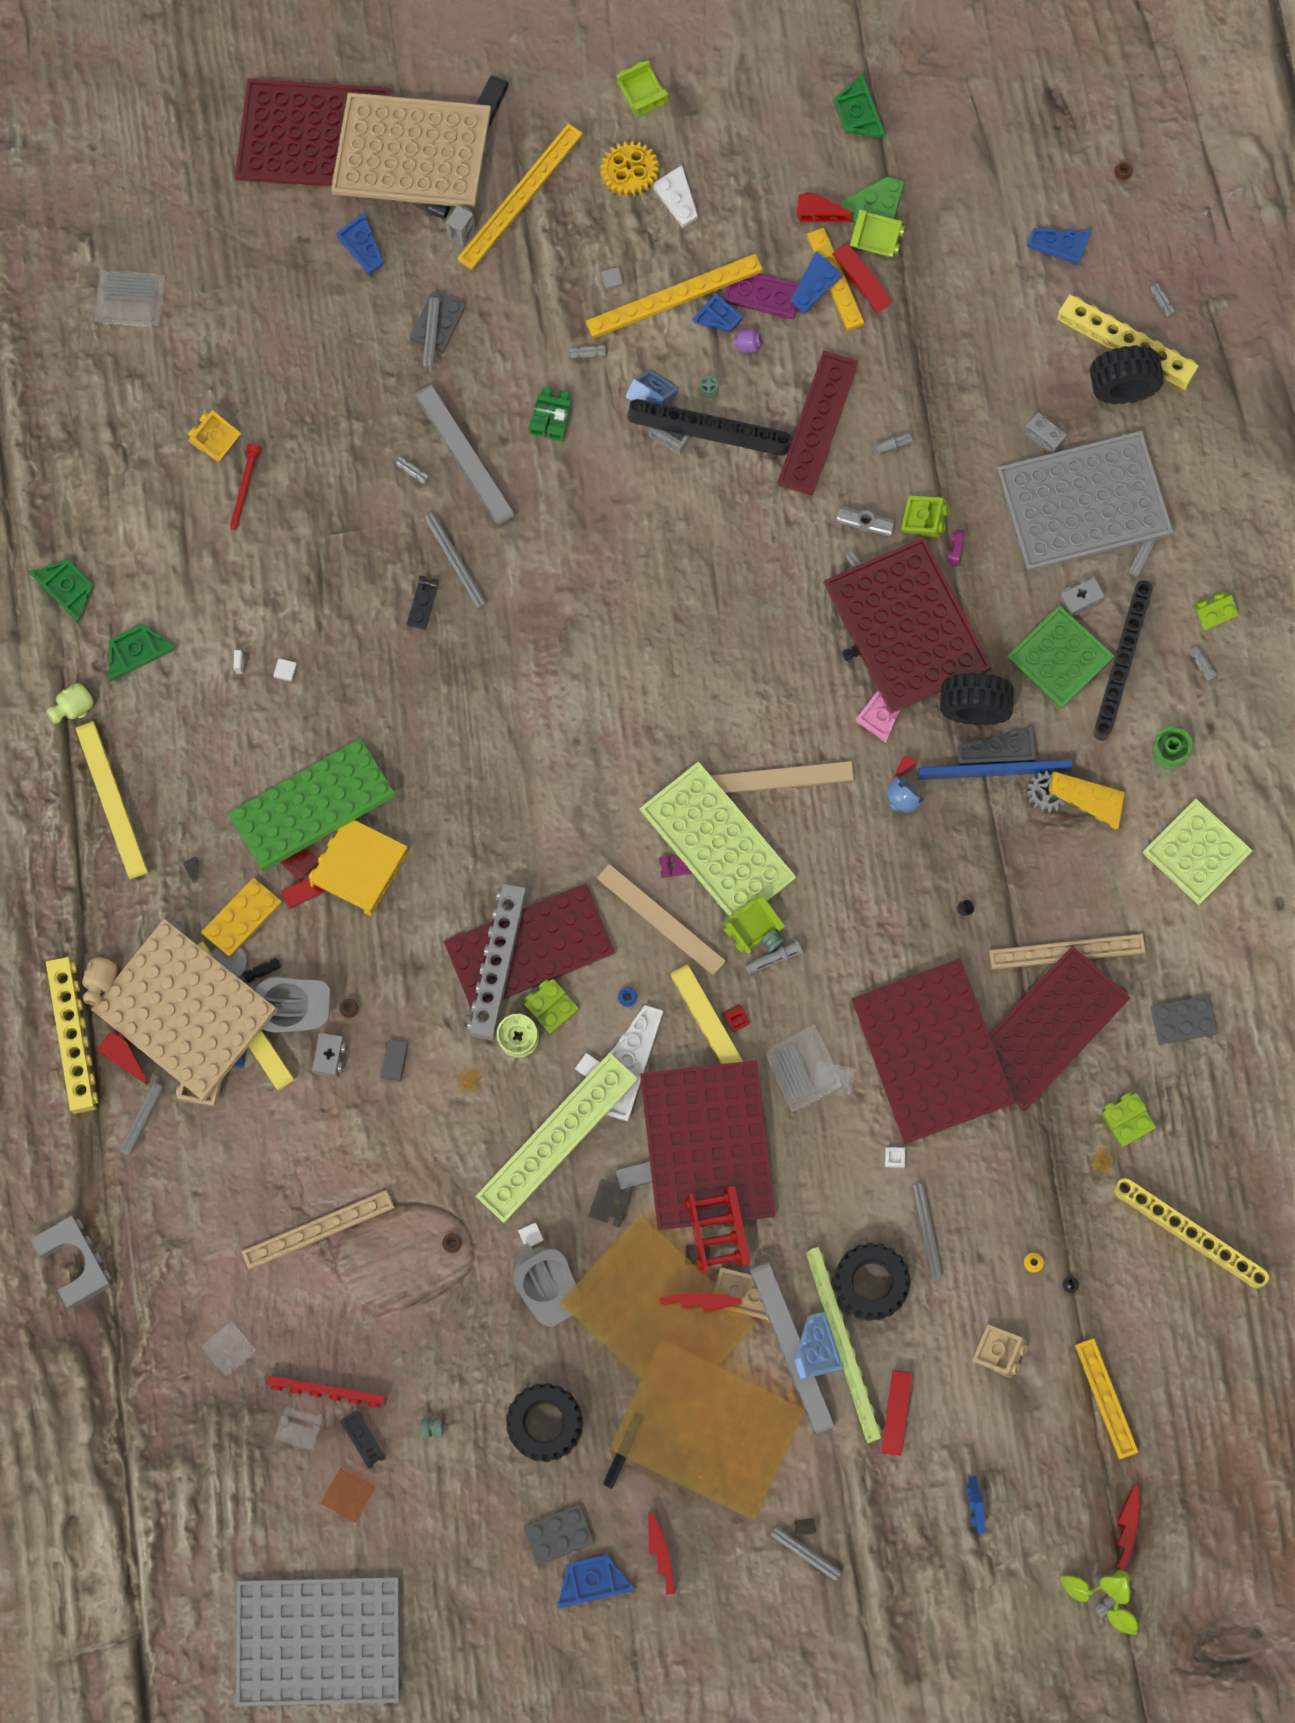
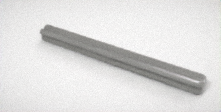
[425,512,486,608]

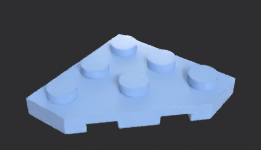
[795,1312,844,1379]

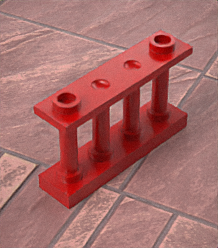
[684,1186,751,1274]

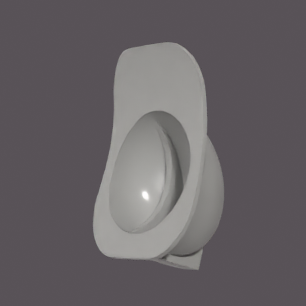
[255,977,330,1033]
[514,1243,581,1327]

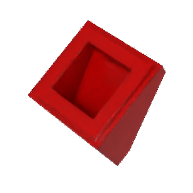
[895,756,917,778]
[723,1004,750,1033]

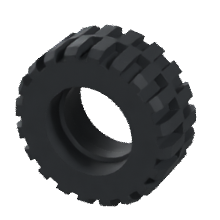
[1090,345,1164,405]
[940,672,1014,726]
[834,1242,911,1321]
[506,1383,583,1462]

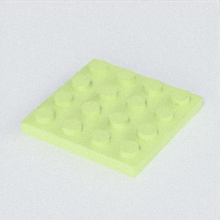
[1143,799,1252,905]

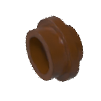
[1114,162,1133,180]
[339,999,359,1018]
[442,1233,462,1253]

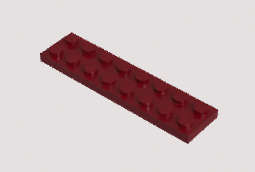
[777,350,858,496]

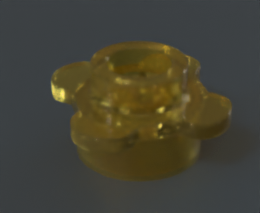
[458,1071,478,1091]
[1091,1151,1114,1174]

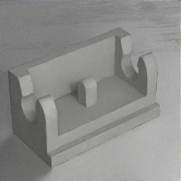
[649,427,691,455]

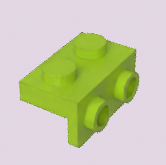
[1192,591,1239,630]

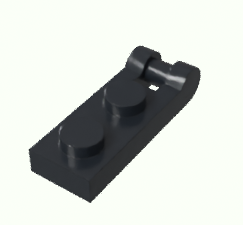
[407,575,439,630]
[340,1410,386,1469]

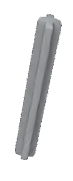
[913,1183,942,1280]

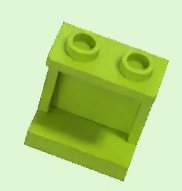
[616,60,668,118]
[850,210,905,258]
[722,894,785,955]

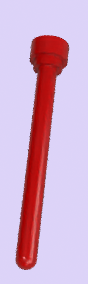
[230,444,262,530]

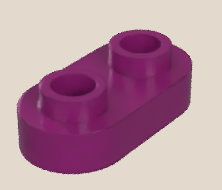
[948,529,964,567]

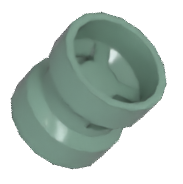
[421,1418,443,1439]

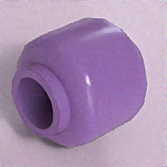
[734,328,762,353]

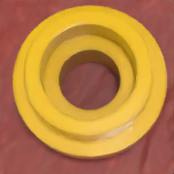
[1024,1253,1044,1273]

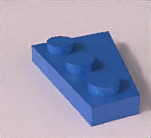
[1027,228,1091,265]

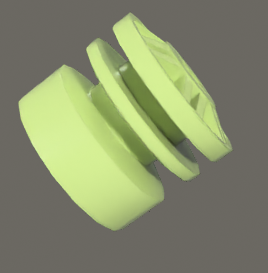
[497,1014,539,1058]

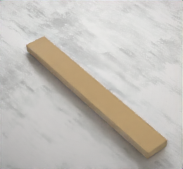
[711,761,854,794]
[597,864,726,976]
[989,934,1146,970]
[241,1190,395,1270]

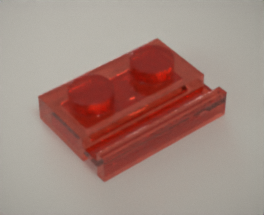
[279,848,319,882]

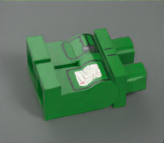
[528,387,571,441]

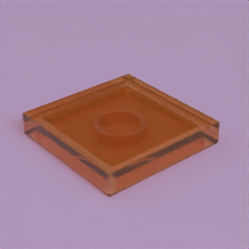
[321,1468,376,1523]

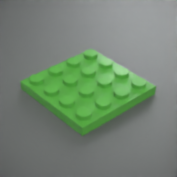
[1006,605,1114,710]

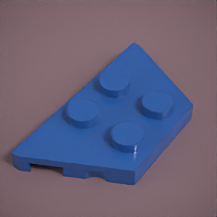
[557,1555,634,1609]

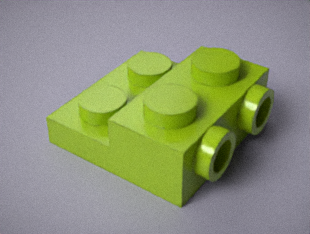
[901,496,950,538]
[524,979,579,1035]
[1102,1092,1156,1148]

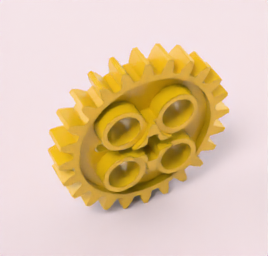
[600,141,659,198]

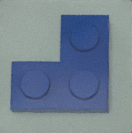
[965,1475,986,1534]

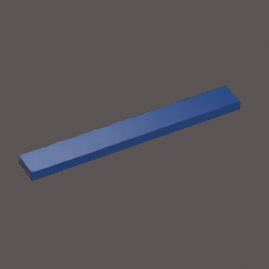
[918,760,1072,780]

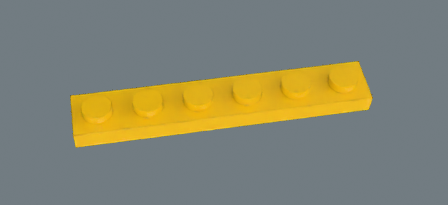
[807,228,864,331]
[1075,1338,1138,1460]

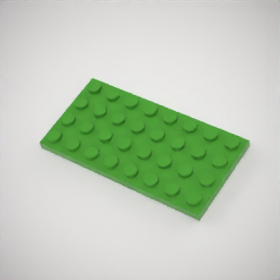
[228,738,396,872]

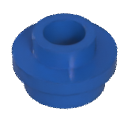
[618,987,637,1007]

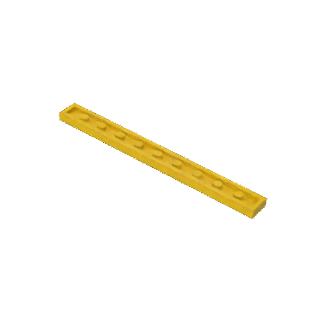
[458,123,583,271]
[586,254,763,339]

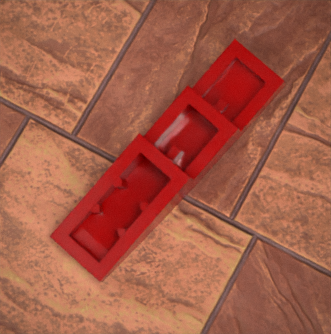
[832,243,893,314]
[659,1293,742,1313]
[881,1369,912,1456]
[1115,1485,1139,1571]
[648,1512,674,1595]

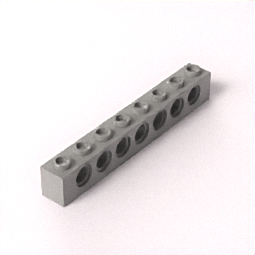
[467,884,527,1041]

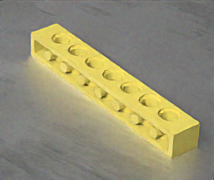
[1057,295,1199,390]
[46,957,99,1114]

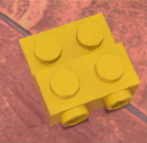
[188,410,241,462]

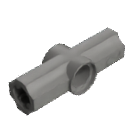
[836,506,895,537]

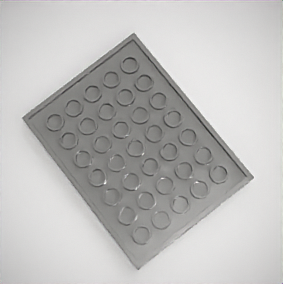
[997,431,1173,572]

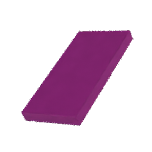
[723,274,799,320]

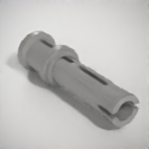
[745,939,804,975]

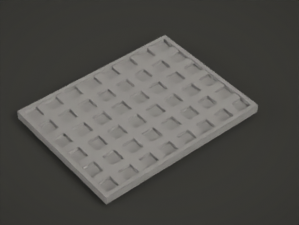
[236,1577,399,1706]

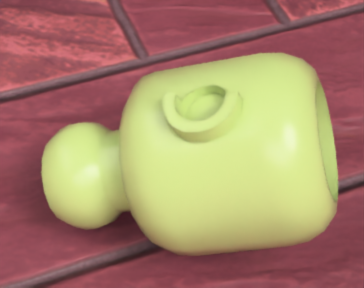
[46,683,94,724]

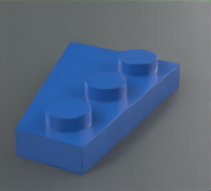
[335,213,384,275]
[791,251,843,315]

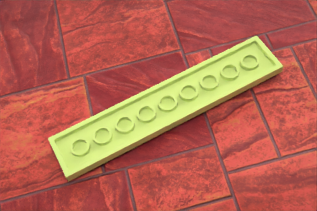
[476,1053,639,1224]

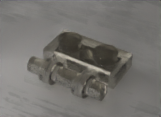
[588,1179,632,1227]

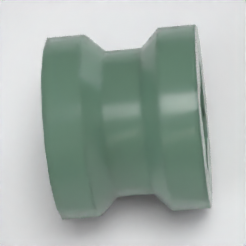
[700,376,718,398]
[761,929,785,953]

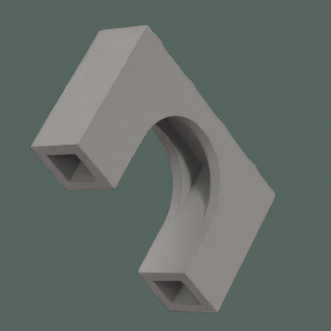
[30,1216,112,1310]

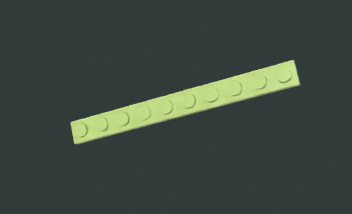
[806,1247,881,1444]

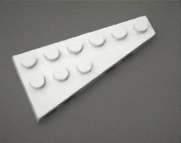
[606,1005,664,1122]

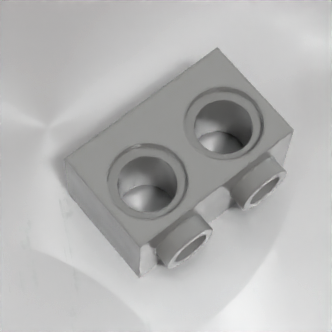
[446,205,476,247]
[1024,412,1067,454]

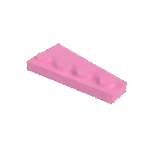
[856,691,900,743]

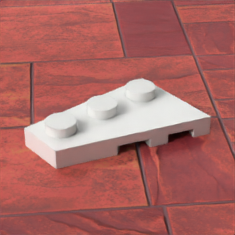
[652,165,698,228]

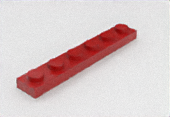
[266,1376,386,1408]

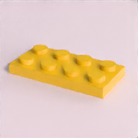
[201,877,282,958]

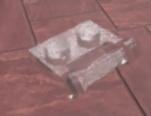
[274,1405,324,1451]

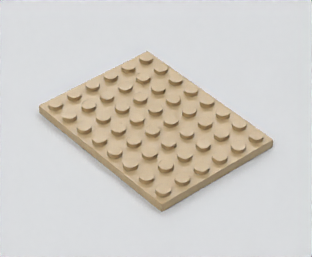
[331,93,491,208]
[91,919,278,1102]

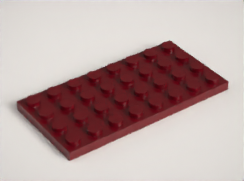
[444,883,615,1012]
[990,945,1131,1112]

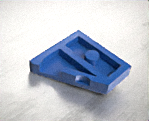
[692,294,743,332]

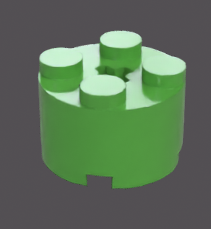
[1152,726,1193,770]

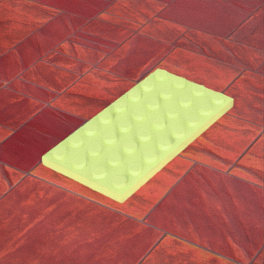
[639,761,796,916]

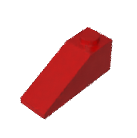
[797,192,854,222]
[97,1031,149,1085]

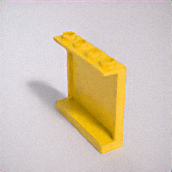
[309,820,408,917]

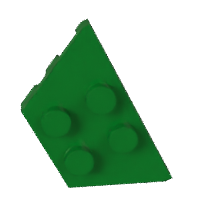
[833,74,885,138]
[29,559,94,623]
[108,624,176,682]

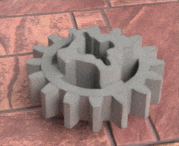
[1027,771,1065,813]

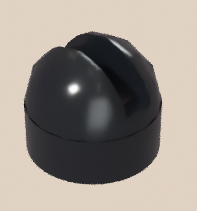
[957,900,974,916]
[1063,1277,1079,1293]

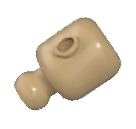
[82,957,118,1006]

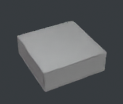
[601,267,623,291]

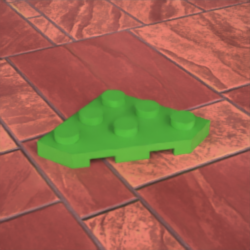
[841,177,904,224]

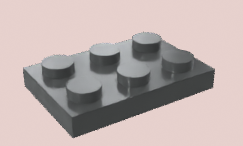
[410,291,466,354]
[1150,996,1217,1045]
[523,1505,594,1566]

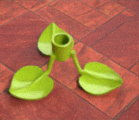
[1060,1570,1139,1635]

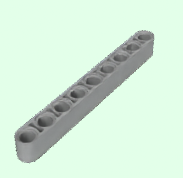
[414,384,514,526]
[749,1261,834,1435]

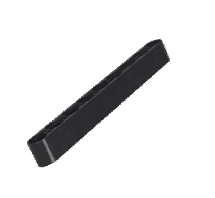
[427,75,509,220]
[627,399,792,456]
[1093,580,1152,741]

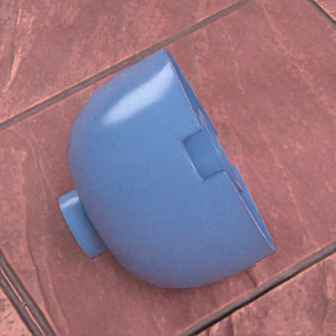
[887,776,925,813]

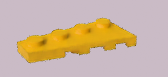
[1049,772,1125,830]

